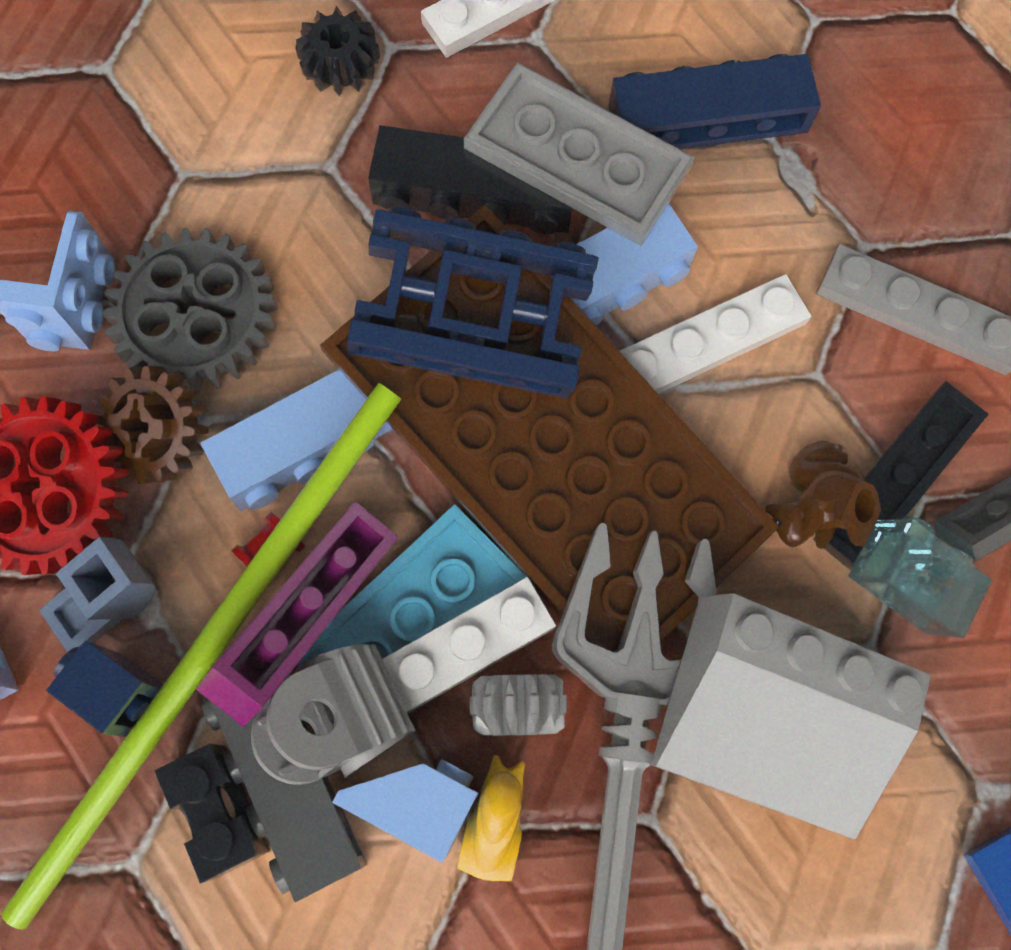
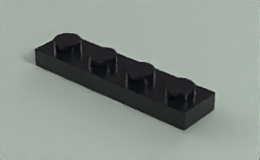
[813,381,989,574]

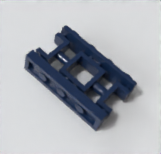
[347,207,599,399]

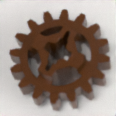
[96,366,209,484]

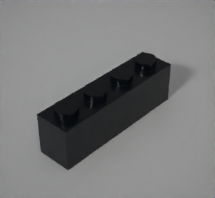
[368,125,572,234]

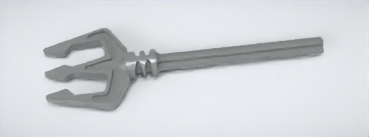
[552,523,717,950]

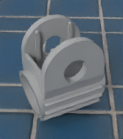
[251,644,415,785]

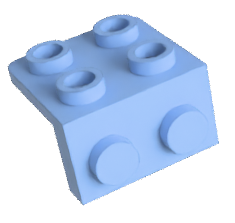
[0,210,115,352]

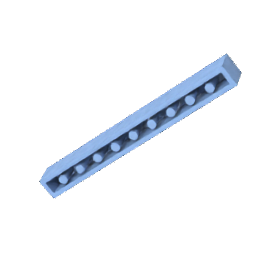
[200,204,698,511]

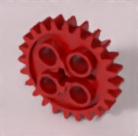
[0,396,129,575]

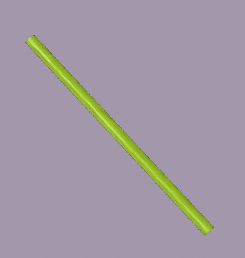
[1,383,401,930]

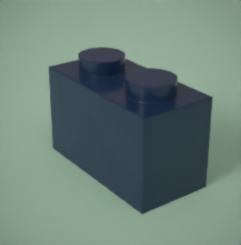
[45,640,163,737]

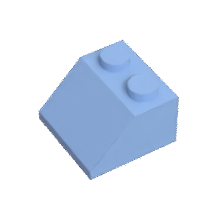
[332,759,479,863]

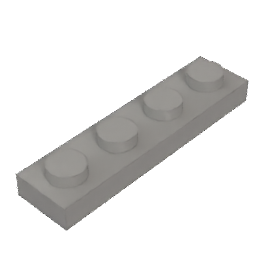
[816,244,1011,376]

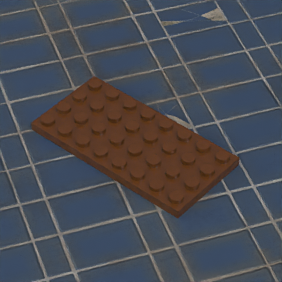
[320,205,779,652]

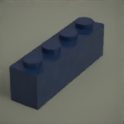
[608,54,821,149]

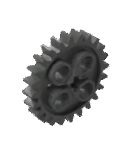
[102,228,278,393]

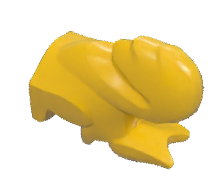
[457,755,525,881]

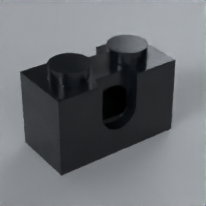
[154,743,270,884]

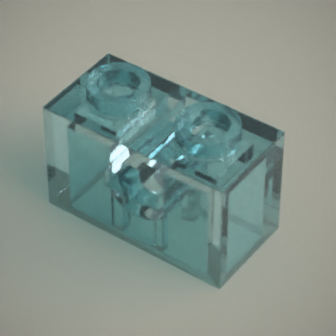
[848,516,992,638]

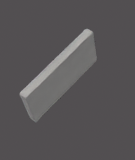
[464,62,695,246]

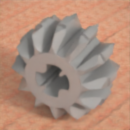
[470,674,567,736]

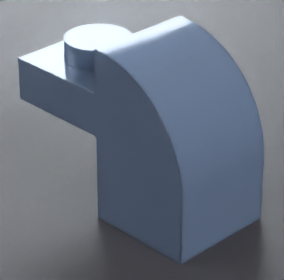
[39,537,156,652]

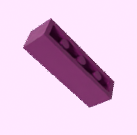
[196,501,398,727]

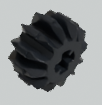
[295,5,380,97]

